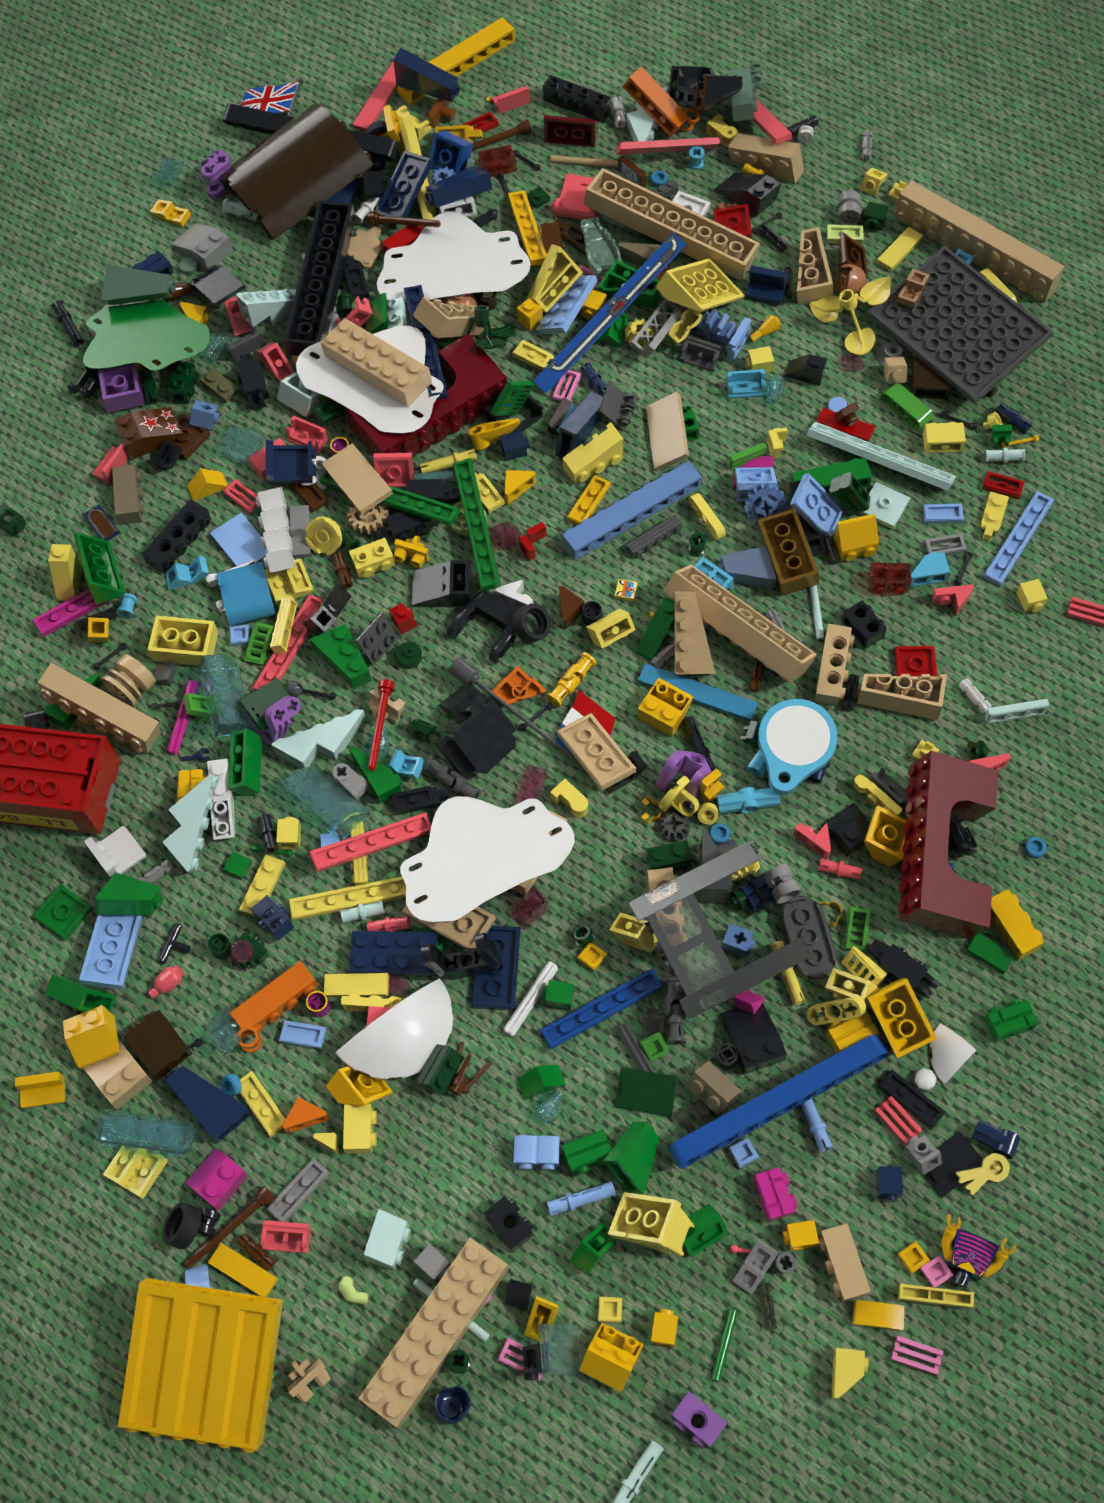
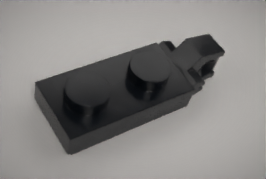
[344,255,370,301]
[391,785,450,815]

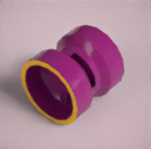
[330,437,349,456]
[306,991,330,1017]

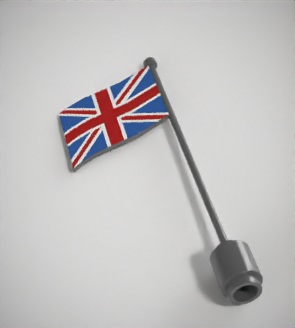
[241,77,304,116]

